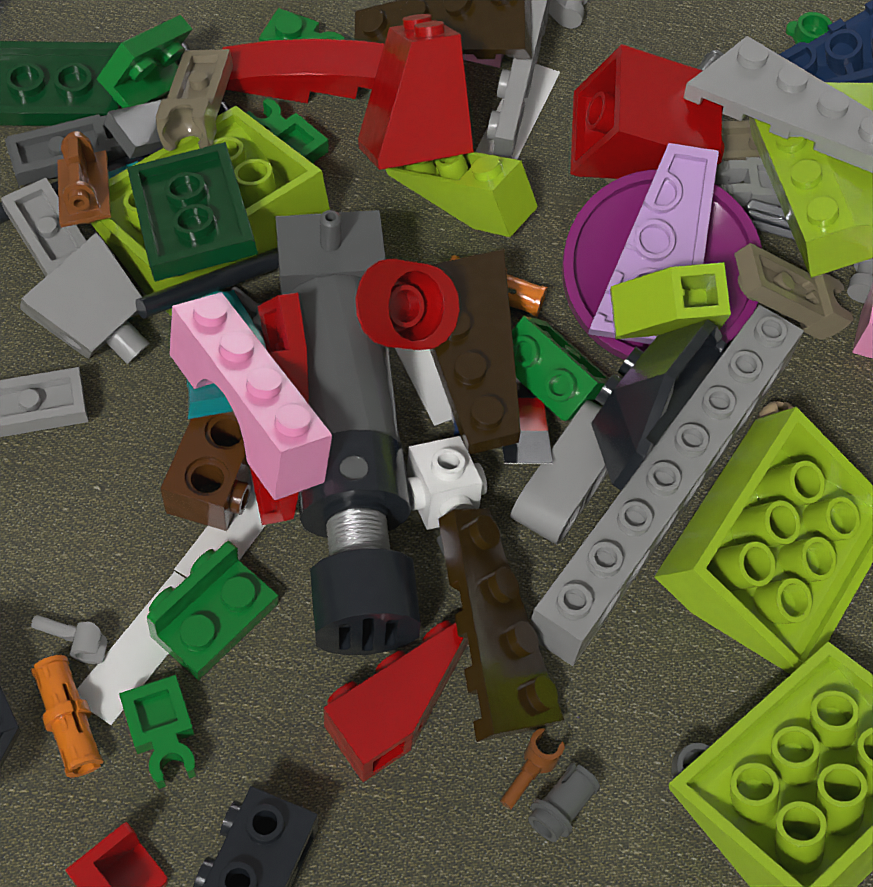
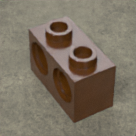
[160,411,251,531]

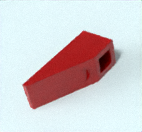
[323,620,469,782]

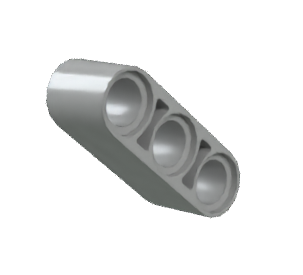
[510,400,608,545]

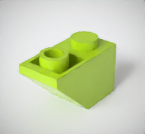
[610,262,731,339]

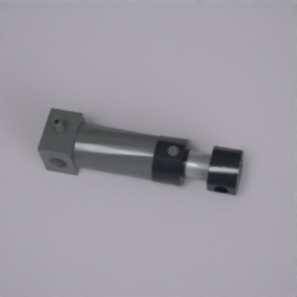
[275,210,421,655]

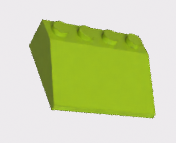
[749,82,873,278]
[91,106,330,316]
[654,407,873,675]
[669,641,873,887]

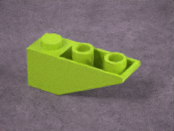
[385,152,538,237]

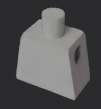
[20,233,150,364]

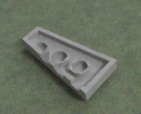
[486,0,550,159]
[684,36,873,173]

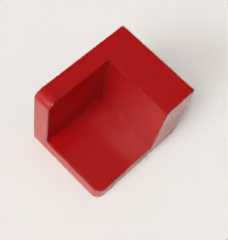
[65,822,168,887]

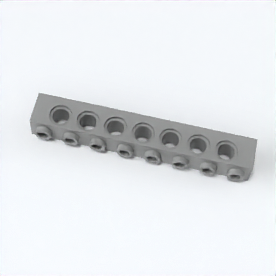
[530,305,804,666]

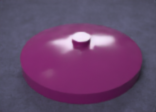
[562,170,762,360]

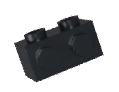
[193,786,319,887]

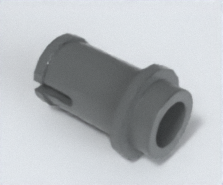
[528,763,600,842]

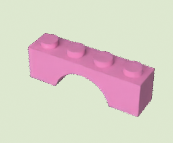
[170,292,332,500]

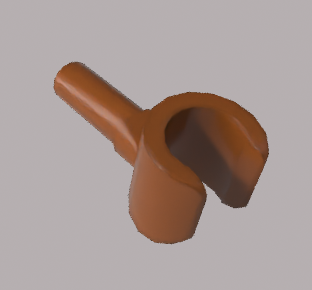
[500,728,565,810]

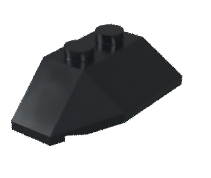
[591,319,728,491]

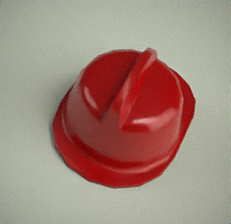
[356,259,460,350]

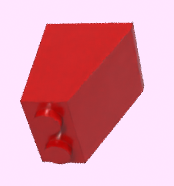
[358,14,474,170]
[570,44,725,179]

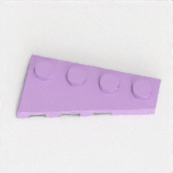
[588,143,719,344]

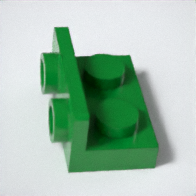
[97,15,193,108]
[512,316,610,421]
[147,540,278,681]

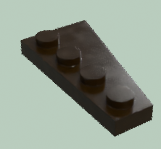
[354,0,532,59]
[430,249,521,455]
[438,508,564,742]

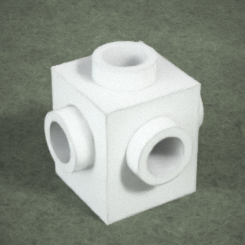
[407,436,487,530]

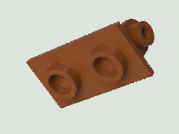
[57,131,111,228]

